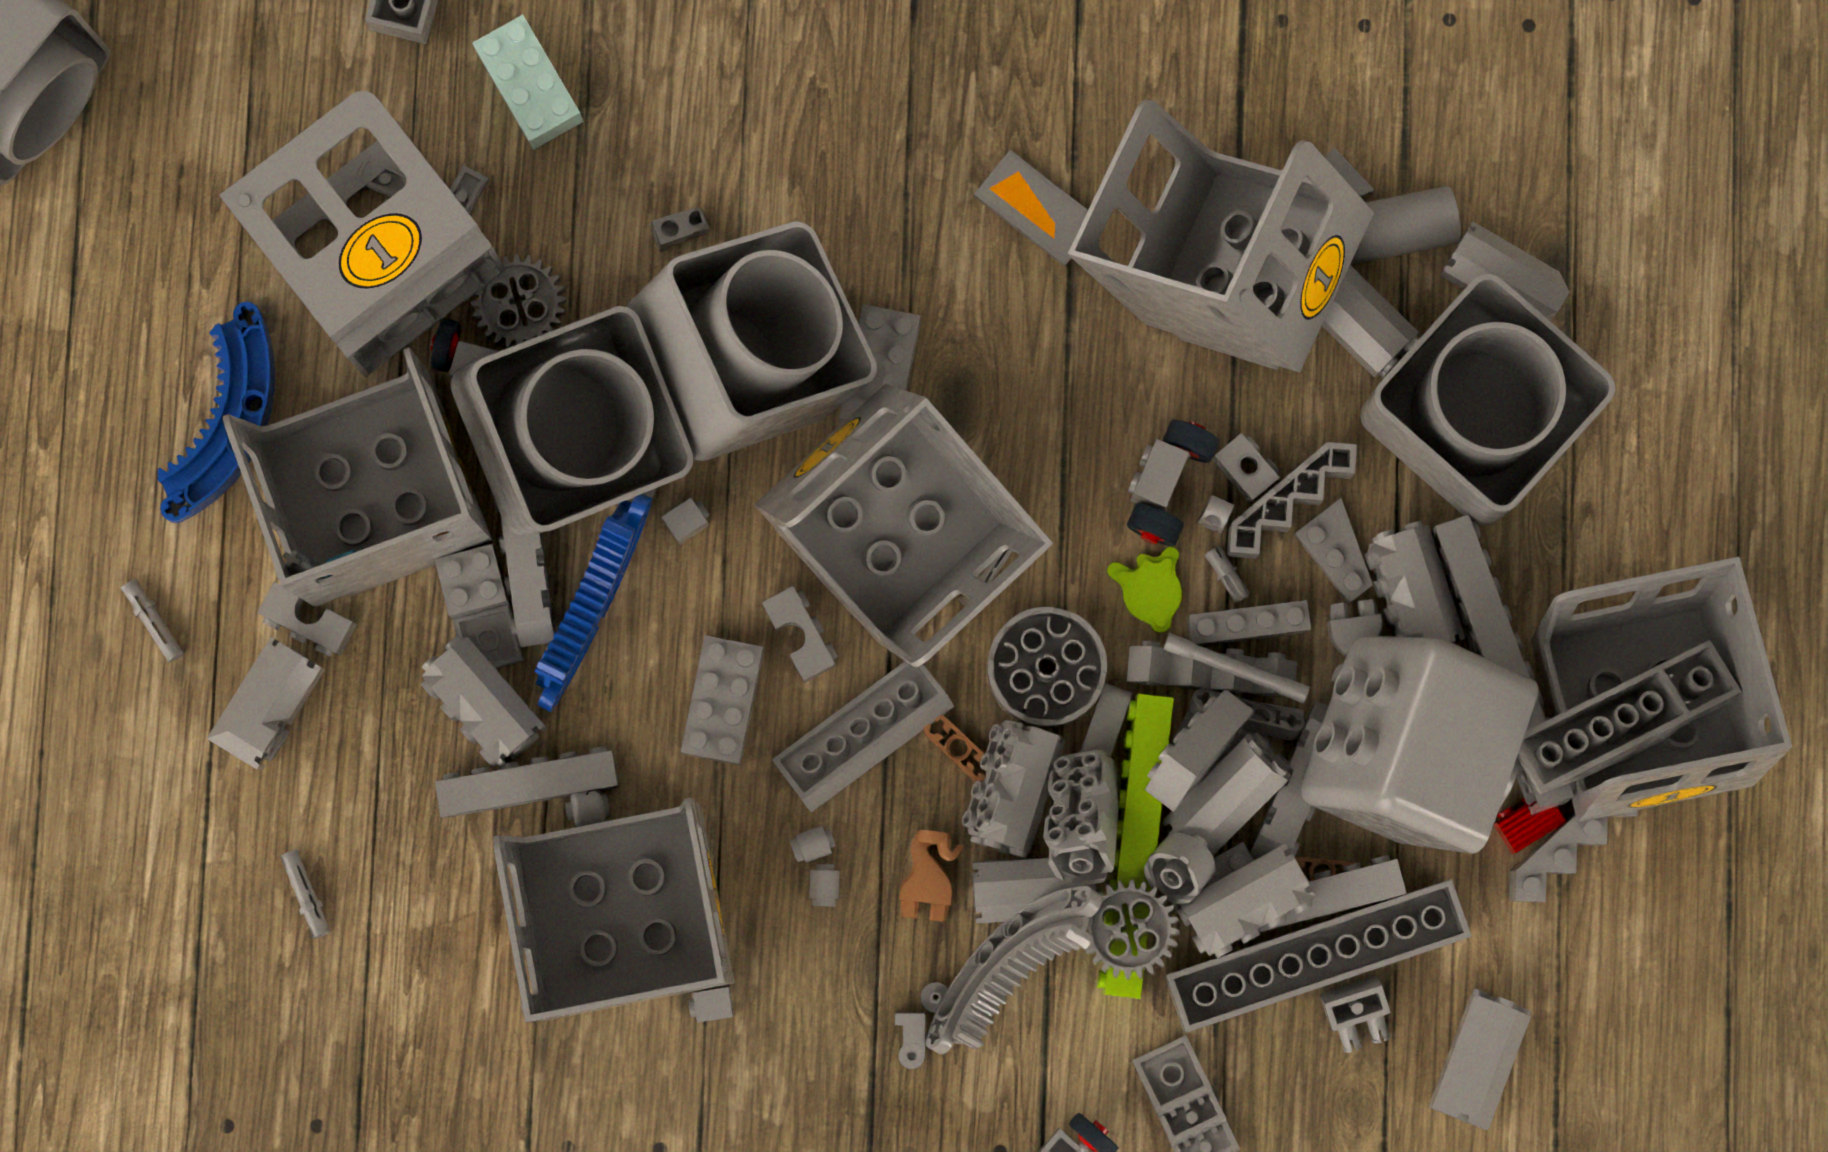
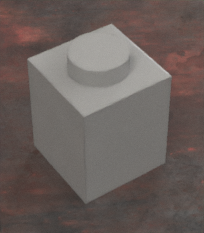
[662,498,710,545]
[688,987,734,1023]

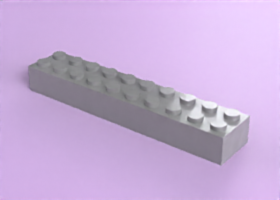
[1431,515,1576,815]
[1164,879,1472,1033]

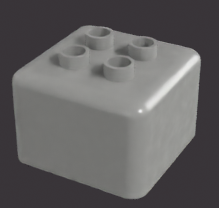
[0,0,111,185]
[626,222,877,461]
[1360,274,1615,526]
[451,306,693,535]
[1301,636,1538,854]

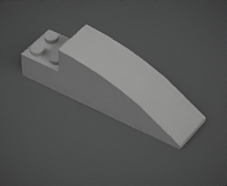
[1517,640,1742,794]

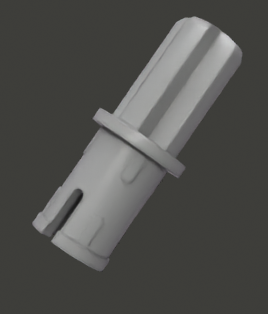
[1204,545,1249,603]

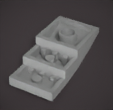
[1132,1035,1240,1152]

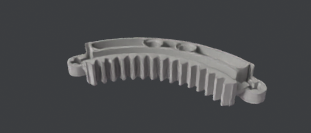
[925,886,1102,1054]

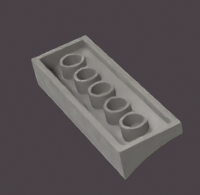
[772,661,954,813]

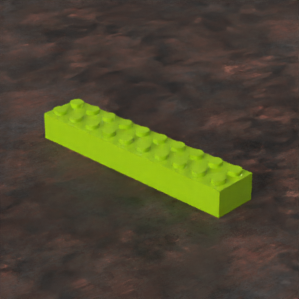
[1097,694,1174,999]

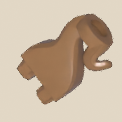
[899,830,964,922]

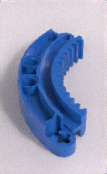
[157,302,275,523]
[535,494,653,712]

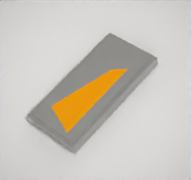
[974,150,1088,267]

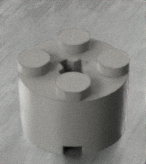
[1144,833,1216,904]

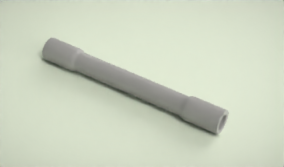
[1163,633,1310,703]

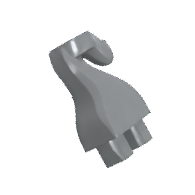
[1327,599,1383,682]

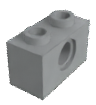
[1212,433,1280,504]

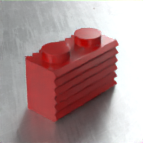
[1493,798,1566,855]

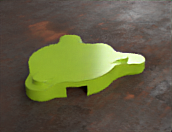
[1107,547,1182,633]

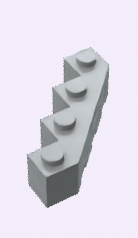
[1227,442,1357,559]
[494,499,555,647]
[1127,641,1297,697]
[1250,700,1328,858]
[1508,810,1638,903]

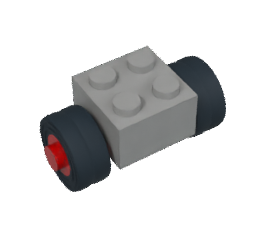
[1127,420,1219,546]

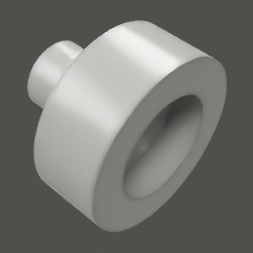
[921,982,948,1013]

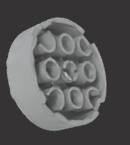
[987,606,1107,728]

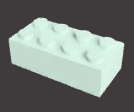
[472,15,584,150]

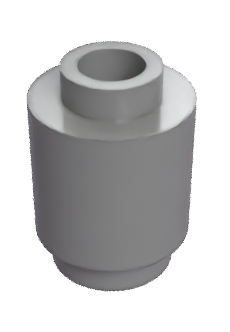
[790,825,836,863]
[809,864,840,907]

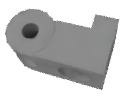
[650,207,710,252]
[1197,495,1234,534]
[895,1012,925,1069]

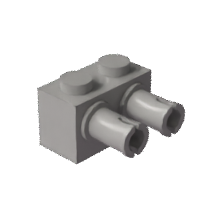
[1319,976,1391,1053]

